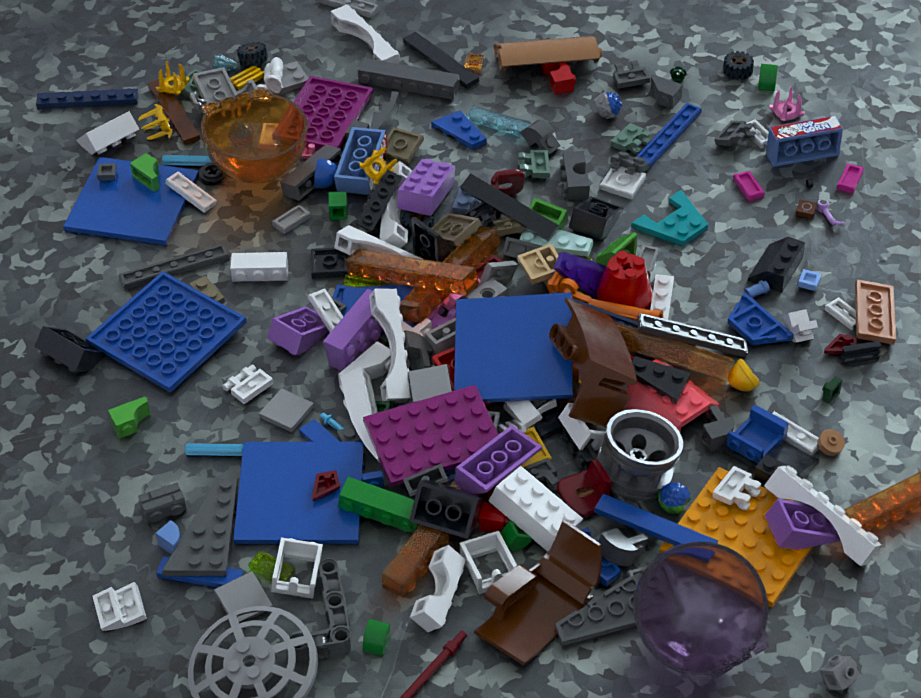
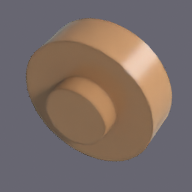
[817,429,845,456]

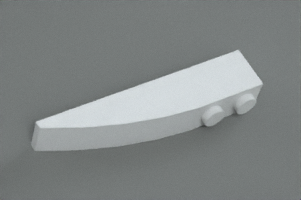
[340,366,380,462]

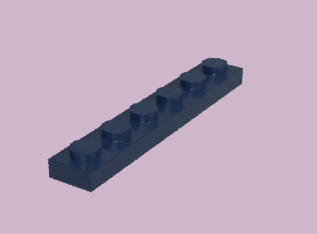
[36,88,139,109]

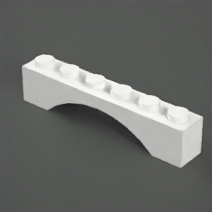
[331,5,400,64]
[380,161,412,248]
[334,225,441,290]
[369,289,412,405]
[764,466,882,566]

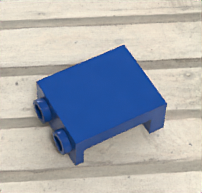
[726,404,789,464]

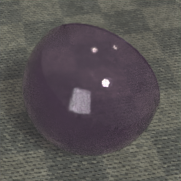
[633,541,769,688]

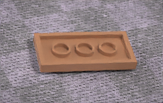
[855,280,896,345]

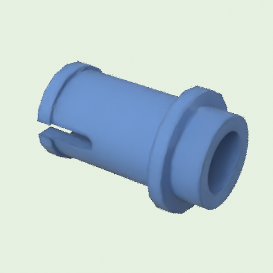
[744,280,770,298]

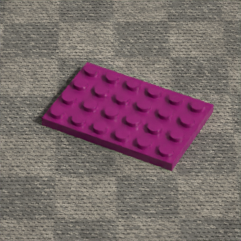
[273,76,373,149]
[363,385,499,487]

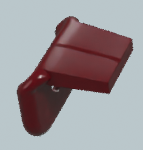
[491,169,525,217]
[557,459,612,517]

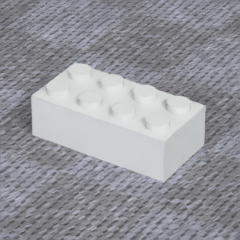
[489,466,583,552]

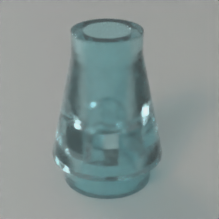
[213,54,238,71]

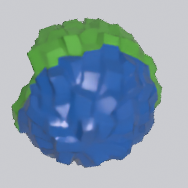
[658,482,692,514]

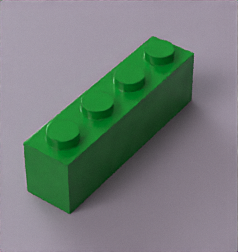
[338,477,419,534]

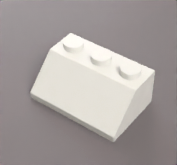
[77,111,139,155]

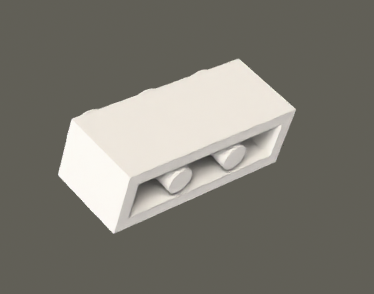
[230,252,288,282]

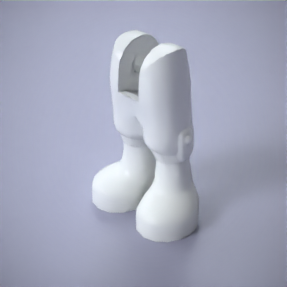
[256,57,283,100]

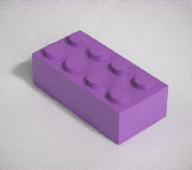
[397,159,455,216]
[323,289,384,371]

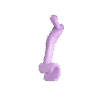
[817,200,844,226]

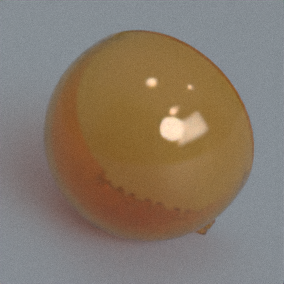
[201,88,308,184]

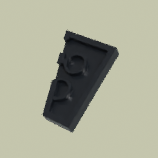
[632,356,691,405]

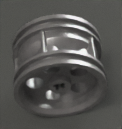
[596,409,683,501]

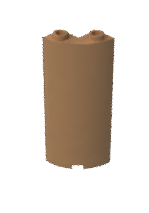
[493,36,602,71]

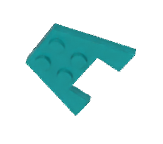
[631,190,708,246]

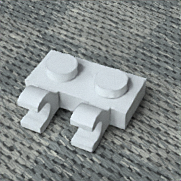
[713,466,761,511]

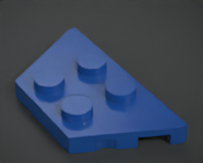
[727,293,794,345]

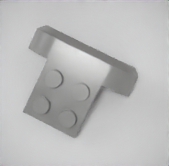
[190,67,258,113]

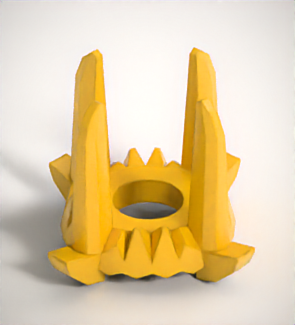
[155,61,190,95]
[138,104,173,140]
[359,147,397,184]

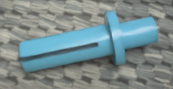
[320,412,345,431]

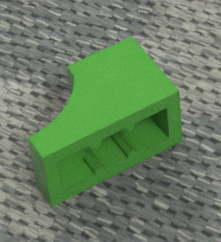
[130,153,160,192]
[108,396,150,439]

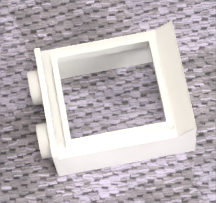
[558,403,607,450]
[460,531,517,594]
[271,537,323,599]

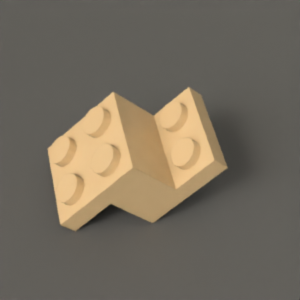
[517,244,570,287]

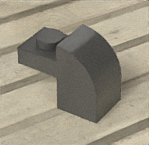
[520,120,561,155]
[403,330,433,371]
[702,404,734,452]
[598,528,648,566]

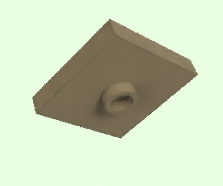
[384,127,424,165]

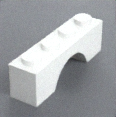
[410,545,466,632]

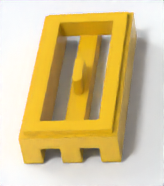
[230,66,264,91]

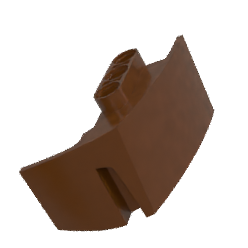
[549,298,637,428]
[474,519,602,666]

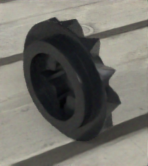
[199,163,227,184]

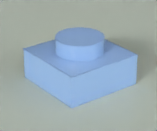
[798,269,821,291]

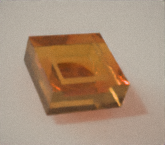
[465,53,484,70]

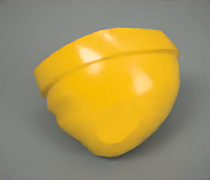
[728,358,760,392]

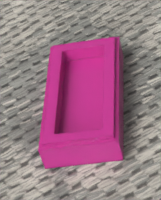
[836,163,864,194]
[733,170,765,201]

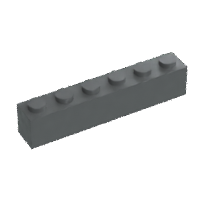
[358,58,460,100]

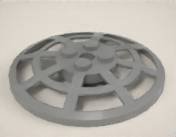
[188,606,318,698]

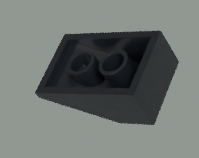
[568,196,624,240]
[412,217,454,276]
[754,442,819,488]

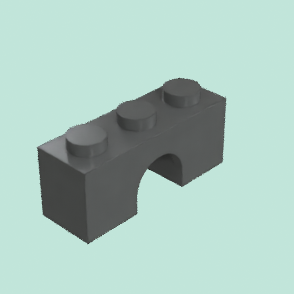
[560,151,590,200]

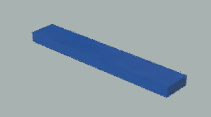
[636,103,702,169]
[594,494,718,559]

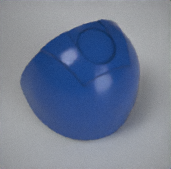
[314,158,338,189]

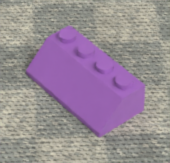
[455,425,542,494]

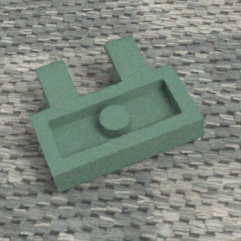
[611,123,651,154]
[518,150,550,179]

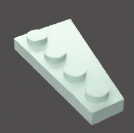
[519,229,593,257]

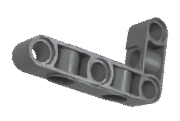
[290,558,352,662]

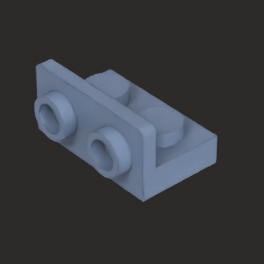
[452,184,480,214]

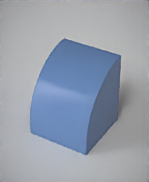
[156,520,181,555]

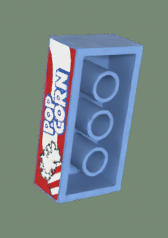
[766,116,843,167]
[334,127,388,195]

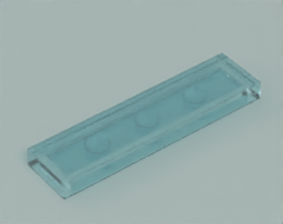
[465,106,532,137]

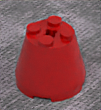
[597,251,653,309]

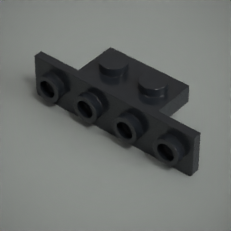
[356,170,402,232]

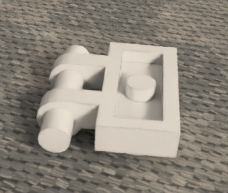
[222,364,274,404]

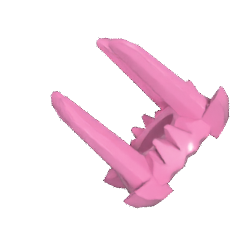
[769,87,805,122]

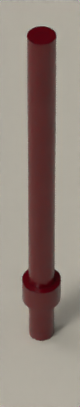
[400,630,467,698]

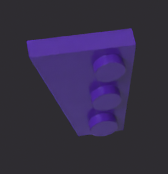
[553,252,606,298]

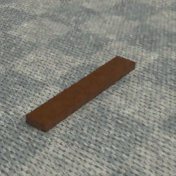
[148,79,201,145]

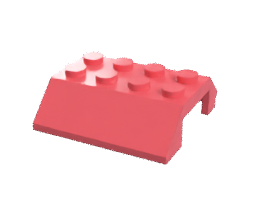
[626,359,720,434]

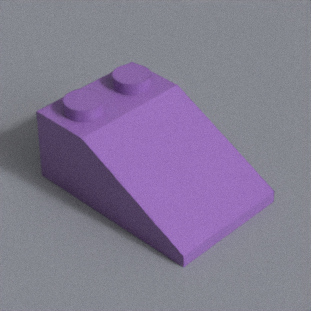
[267,306,329,355]
[764,499,840,550]

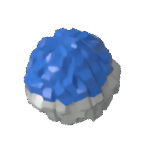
[595,92,623,119]

